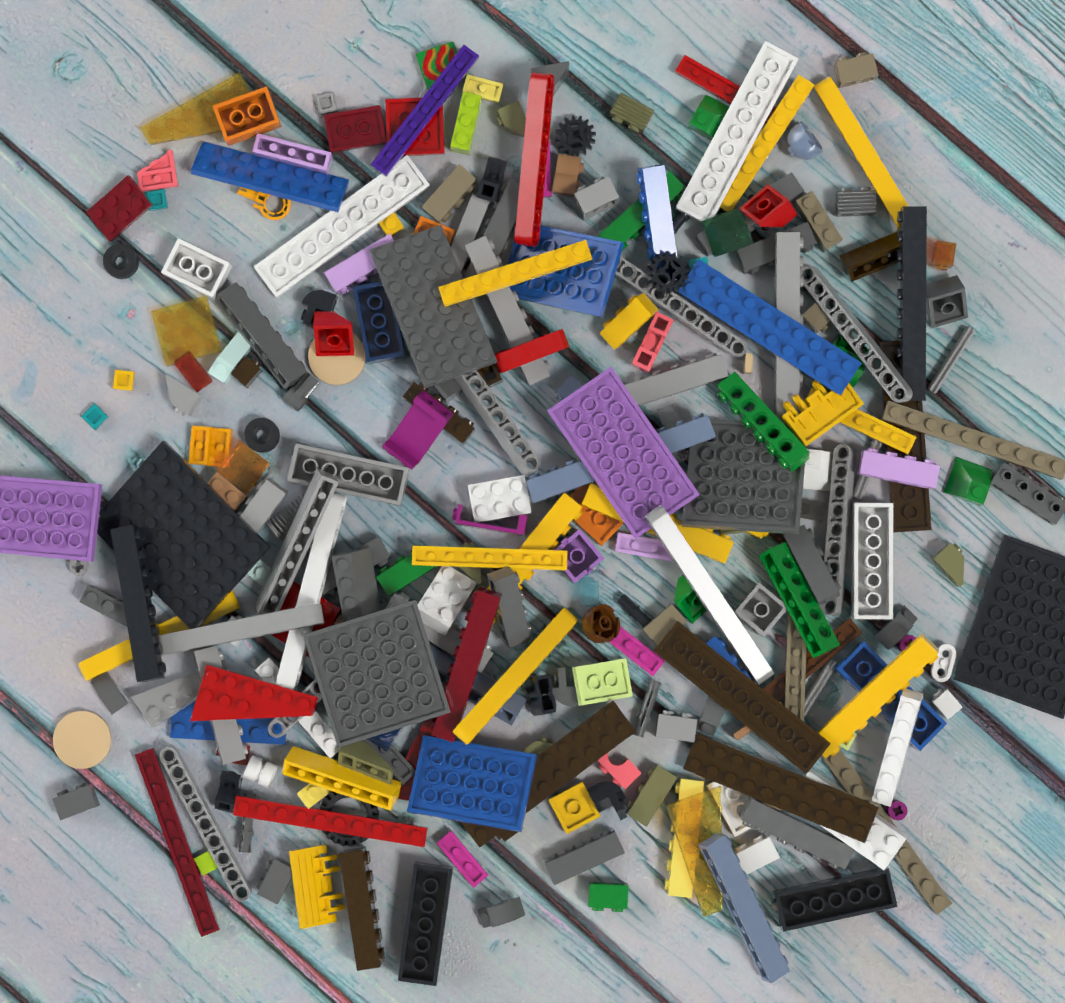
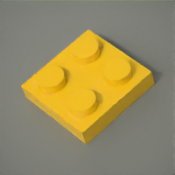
[548,782,600,834]

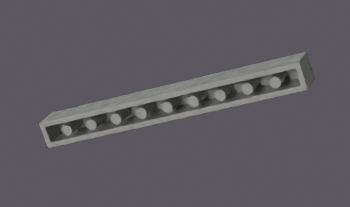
[774,232,803,424]

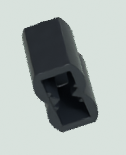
[525,674,556,716]

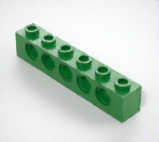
[717,372,809,473]
[759,542,840,659]

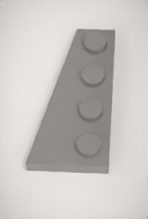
[131,672,201,729]

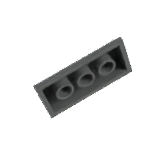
[332,547,381,622]

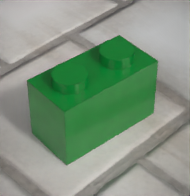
[588,882,629,912]

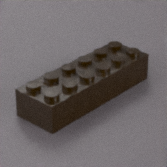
[339,847,386,971]

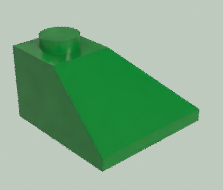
[688,95,729,141]
[943,457,993,506]
[674,574,707,624]

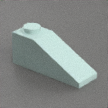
[208,331,252,385]

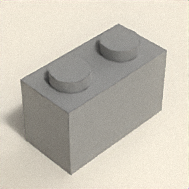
[655,710,697,742]

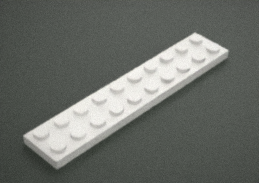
[675,41,798,226]
[254,155,430,298]

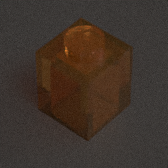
[931,240,956,271]

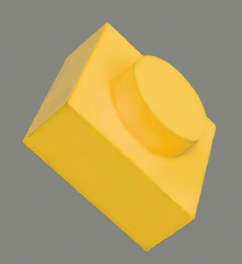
[379,212,404,236]
[113,370,135,391]

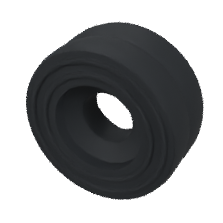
[103,244,139,279]
[244,418,280,453]

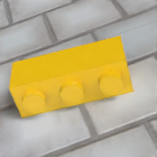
[600,293,659,350]

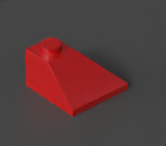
[739,184,797,227]
[313,311,355,356]

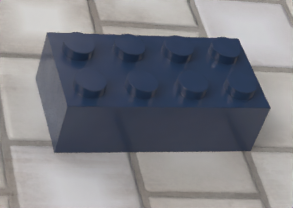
[352,282,406,365]

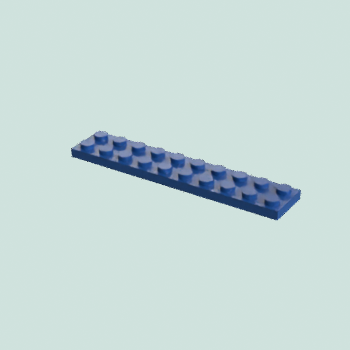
[678,259,861,396]

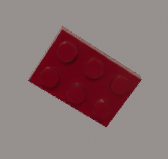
[324,105,387,153]
[86,175,153,242]

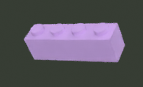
[252,133,333,175]
[324,234,394,295]
[857,448,940,490]

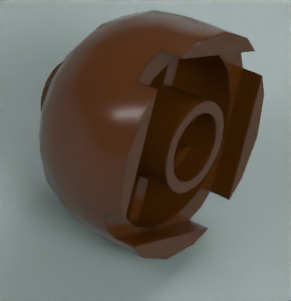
[581,604,620,644]

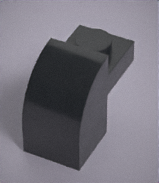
[476,156,508,203]
[301,290,338,328]
[214,770,243,813]
[587,781,628,820]

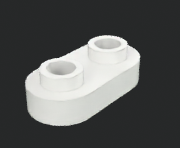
[931,644,956,682]

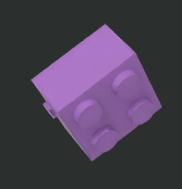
[555,529,605,584]

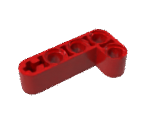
[494,328,570,373]

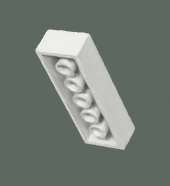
[851,503,893,620]
[804,768,907,870]

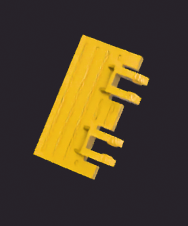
[781,380,864,447]
[289,845,345,929]

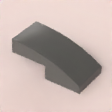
[91,671,128,715]

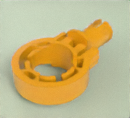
[237,187,291,221]

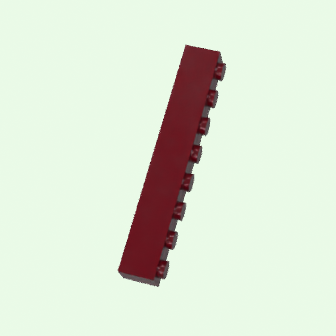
[430,587,502,743]

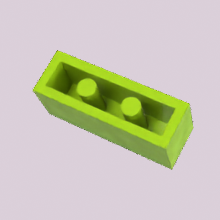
[450,91,482,156]

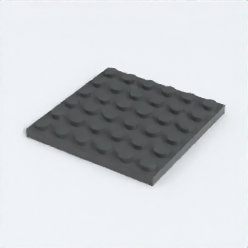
[682,419,807,534]
[303,600,451,748]

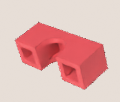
[631,312,674,374]
[598,752,642,789]

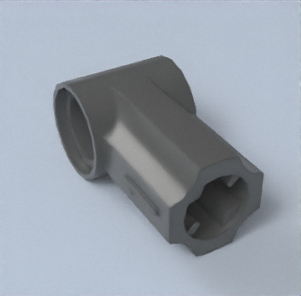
[283,372,320,412]

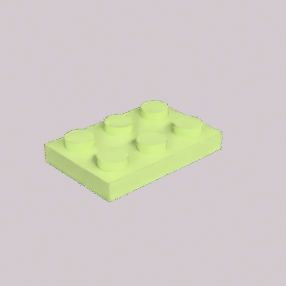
[572,658,633,706]

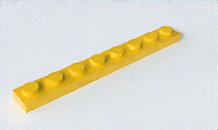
[720,75,814,213]
[439,240,592,307]
[412,546,568,570]

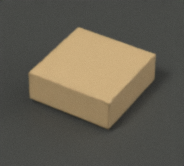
[743,353,753,375]

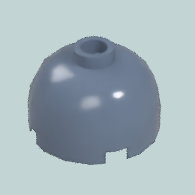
[787,121,823,160]

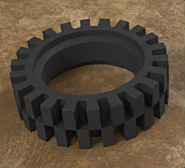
[319,791,379,846]

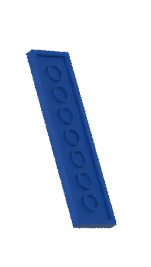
[191,141,349,213]

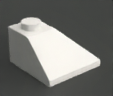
[803,449,833,491]

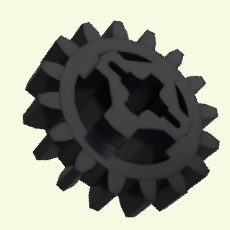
[555,115,596,157]
[647,251,689,294]

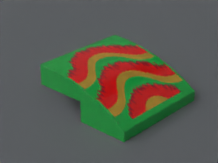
[416,42,466,90]

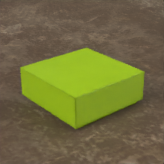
[194,851,218,876]

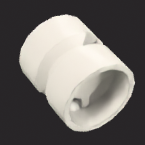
[243,755,278,788]

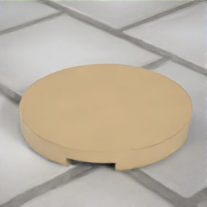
[308,333,366,385]
[53,711,112,769]

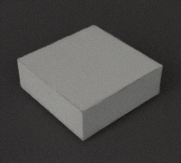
[315,92,338,116]

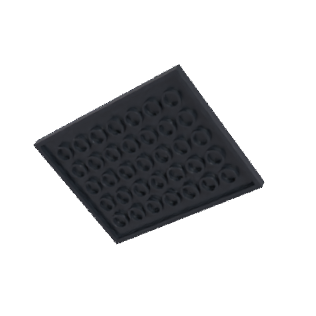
[97,441,271,629]
[953,535,1065,719]

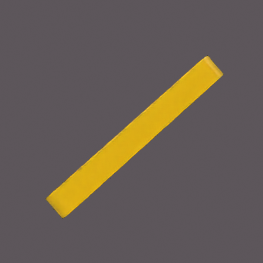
[814,76,908,230]
[78,590,241,681]
[453,607,579,745]

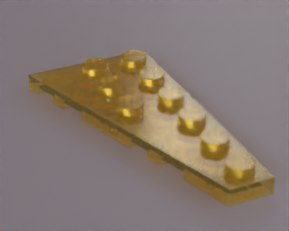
[140,72,251,145]
[666,786,722,917]

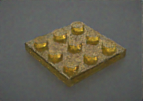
[151,296,222,367]

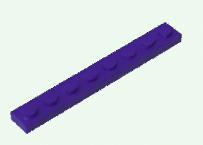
[371,45,479,177]

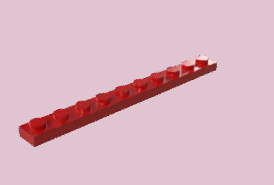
[233,795,428,847]

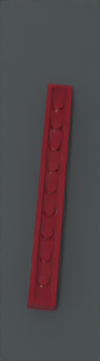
[135,748,220,937]

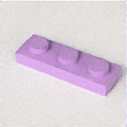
[615,532,672,562]

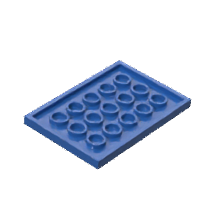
[507,226,624,318]
[407,735,537,832]

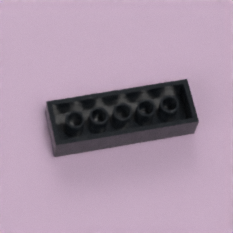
[398,862,453,986]
[773,867,898,932]

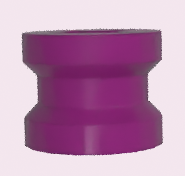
[898,635,916,652]
[886,800,908,821]

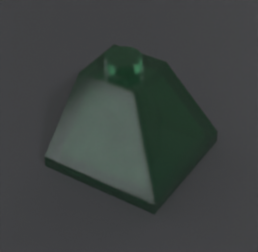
[701,208,754,257]

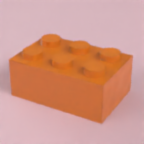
[213,86,282,146]

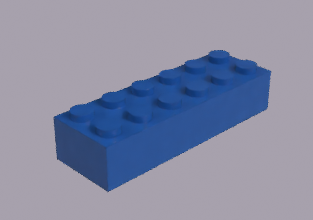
[834,641,947,751]

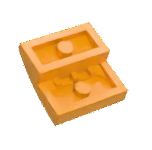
[188,426,233,468]

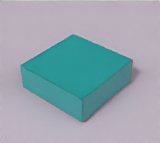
[146,189,168,211]
[81,403,109,430]

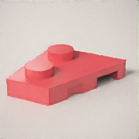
[137,150,179,192]

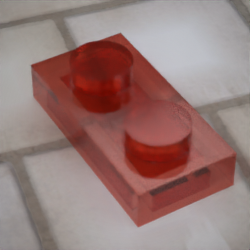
[174,350,212,392]

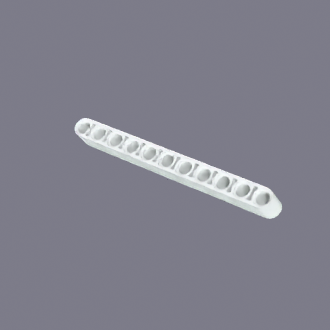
[275,493,347,691]

